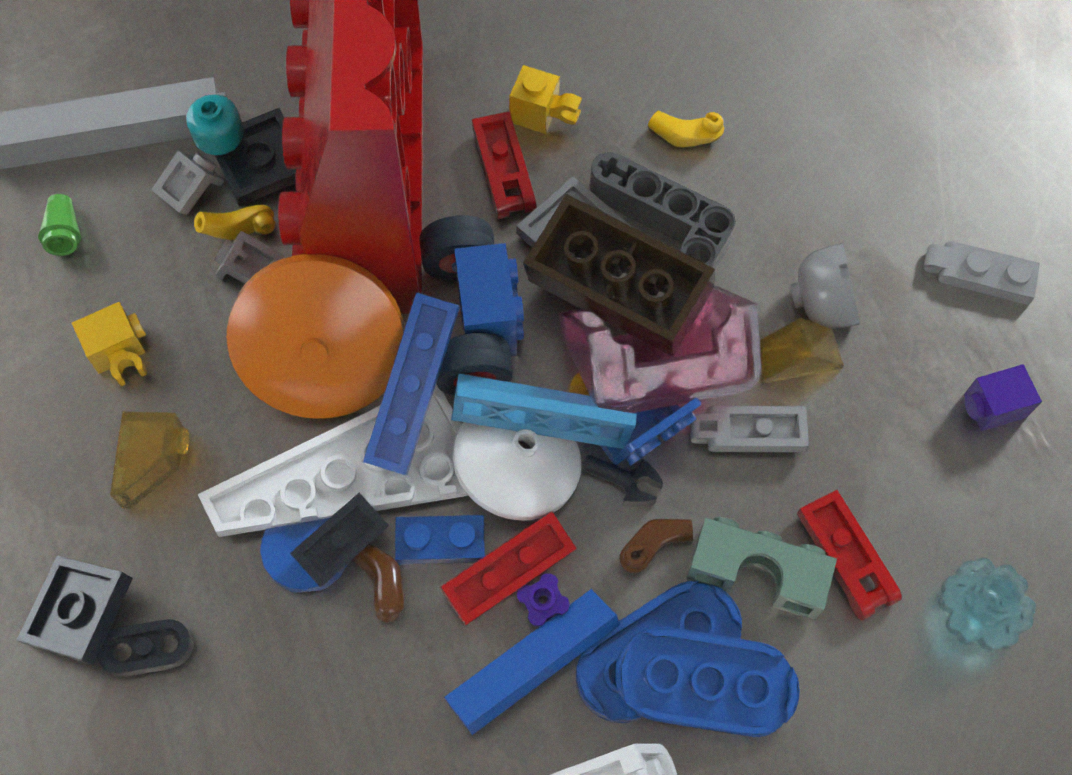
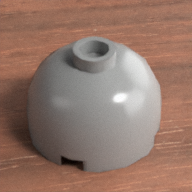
[791,243,860,329]

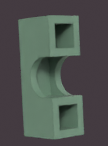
[686,517,837,620]

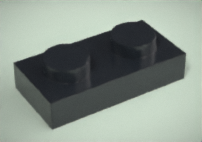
[290,492,389,588]

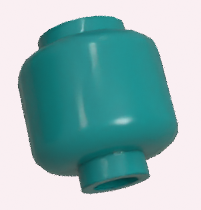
[186,94,244,156]

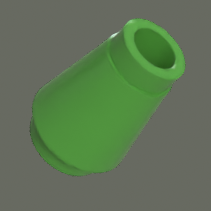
[38,194,81,256]

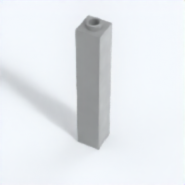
[0,77,227,170]

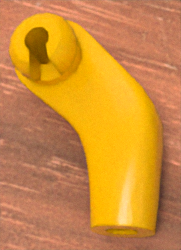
[647,110,724,148]
[194,205,276,240]

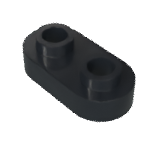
[97,619,194,677]

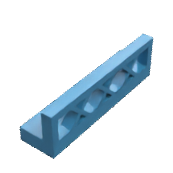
[451,374,637,449]

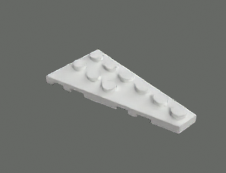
[198,384,469,537]

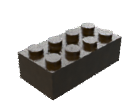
[523,194,715,357]

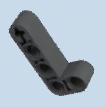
[589,152,736,270]

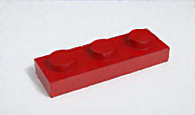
[439,511,577,625]

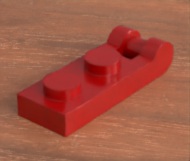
[472,111,537,219]
[797,490,902,621]

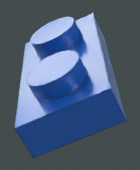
[395,515,485,565]

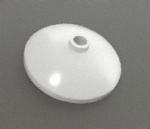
[453,422,582,521]

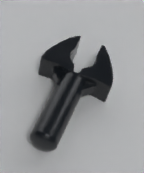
[582,455,663,507]

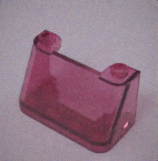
[559,286,762,413]

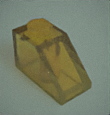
[110,411,189,509]

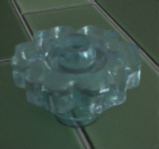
[938,558,1036,652]

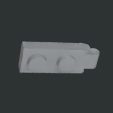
[924,241,1040,305]
[690,406,809,452]

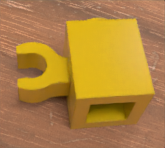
[509,65,582,134]
[72,301,147,386]

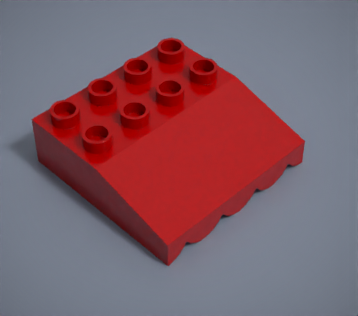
[278,0,423,314]

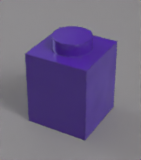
[964,364,1042,431]

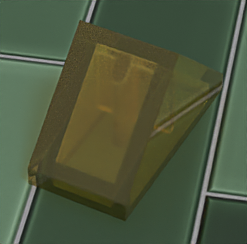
[751,318,844,384]

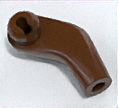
[619,519,693,574]
[353,544,405,623]

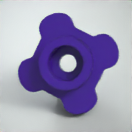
[517,573,570,626]

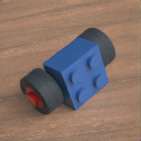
[419,215,524,395]

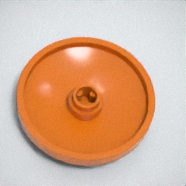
[226,254,404,419]

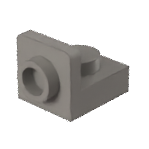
[151,150,225,215]
[214,231,285,284]

